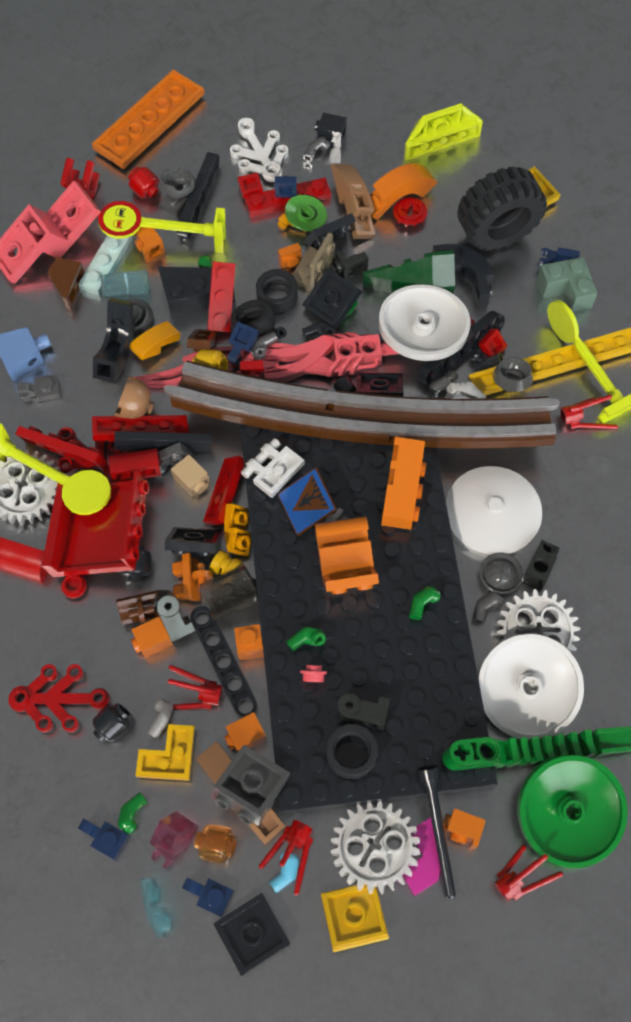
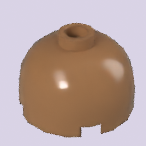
[114,376,154,419]

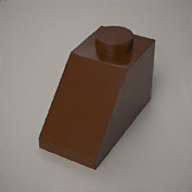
[48,257,85,311]

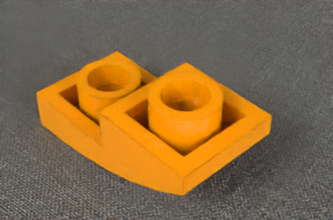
[129,321,181,360]
[224,504,252,557]

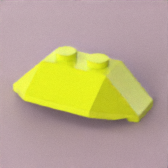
[404,103,483,161]

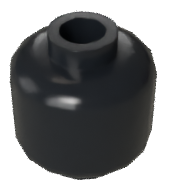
[120,546,152,582]
[93,703,132,743]

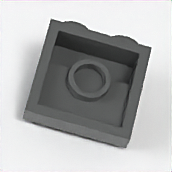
[212,745,290,826]

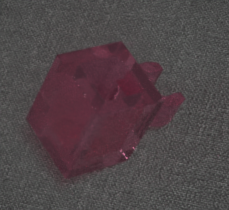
[149,811,198,868]

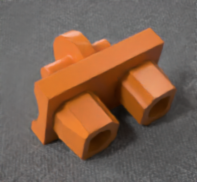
[172,553,213,603]

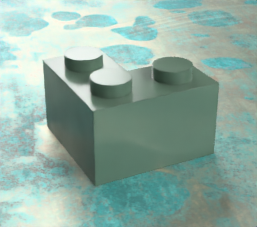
[536,257,598,312]

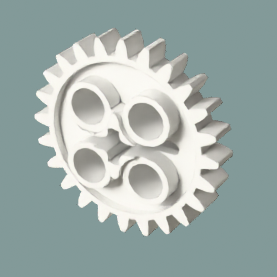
[0,450,61,525]
[495,589,580,652]
[331,801,420,894]

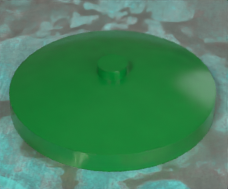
[517,754,628,868]

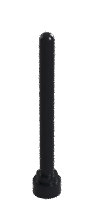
[417,765,456,900]

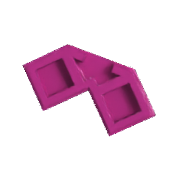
[402,817,440,896]

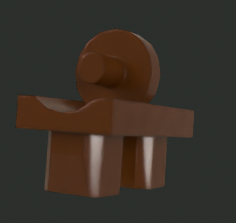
[116,590,161,625]

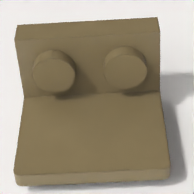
[293,232,335,291]

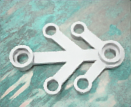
[230,118,289,182]

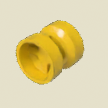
[209,550,243,583]

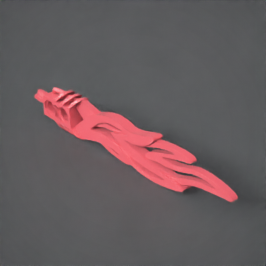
[133,332,399,388]

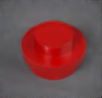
[61,575,87,599]

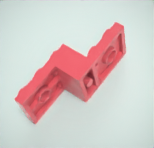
[0,181,101,284]

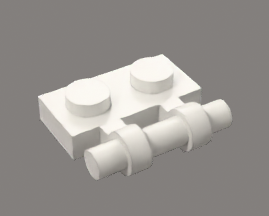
[241,438,305,498]

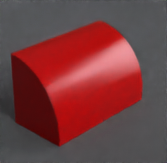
[109,448,161,482]
[0,537,48,584]

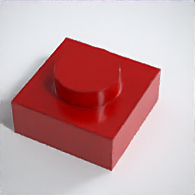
[237,172,263,199]
[478,329,508,356]
[240,360,265,379]

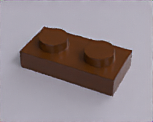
[187,329,218,352]

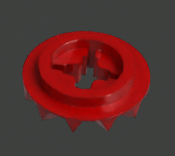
[393,197,427,227]

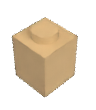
[171,455,210,498]

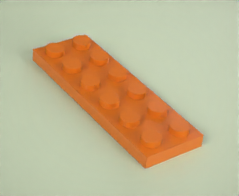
[91,69,204,169]

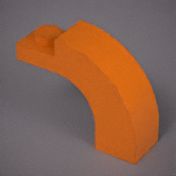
[370,163,438,220]

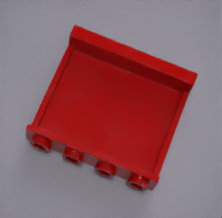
[41,471,149,577]

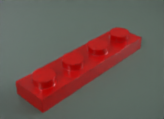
[244,177,331,218]
[92,415,189,441]
[15,426,108,470]

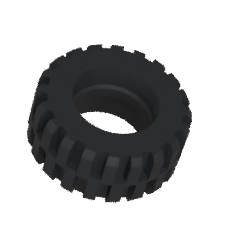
[457,166,547,251]

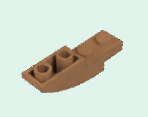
[331,164,376,239]
[196,741,286,844]

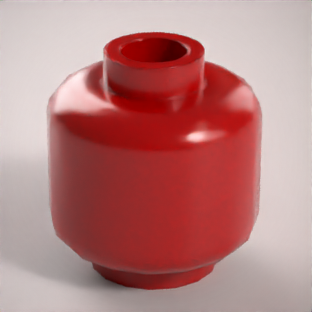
[128,167,160,199]

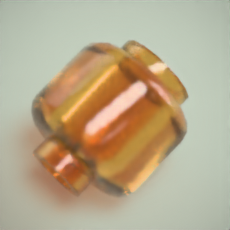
[194,824,237,863]

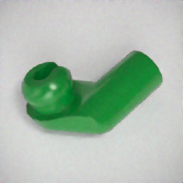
[286,627,326,651]
[117,792,148,834]

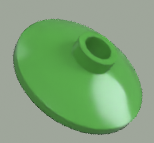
[285,195,327,231]

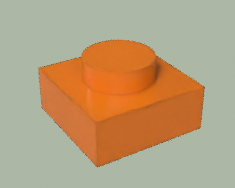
[278,243,302,269]

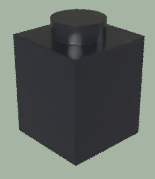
[315,112,347,148]

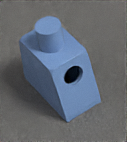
[0,327,51,382]

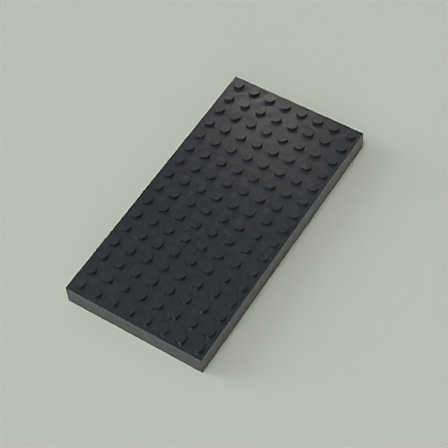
[240,424,498,816]

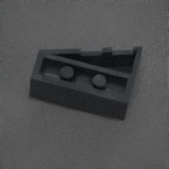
[158,266,235,317]

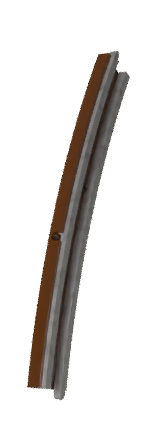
[164,360,560,448]

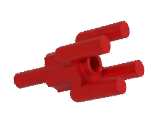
[60,158,100,216]

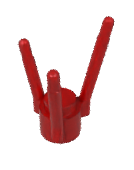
[560,395,618,429]
[167,665,222,710]
[259,820,314,895]
[494,845,563,901]

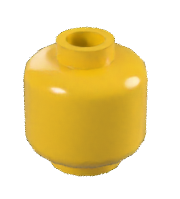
[192,349,228,370]

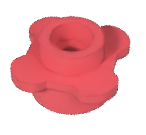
[300,665,327,682]

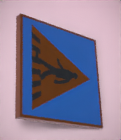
[277,467,338,536]

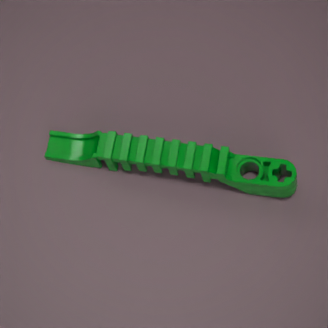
[442,726,631,771]

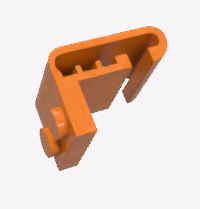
[315,516,379,594]

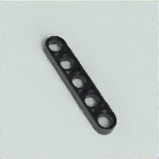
[177,152,220,239]
[418,311,505,386]
[190,606,258,718]

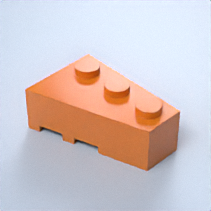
[381,437,426,530]

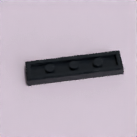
[114,431,212,452]

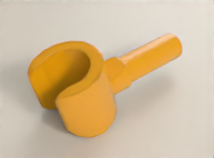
[277,213,307,232]

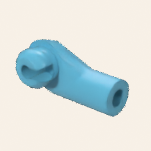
[269,851,299,893]

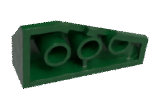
[362,250,455,294]

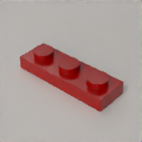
[207,261,235,332]
[203,455,244,526]

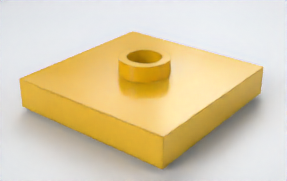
[321,885,389,953]

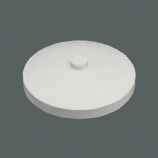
[378,284,471,361]
[446,466,542,557]
[478,634,584,740]

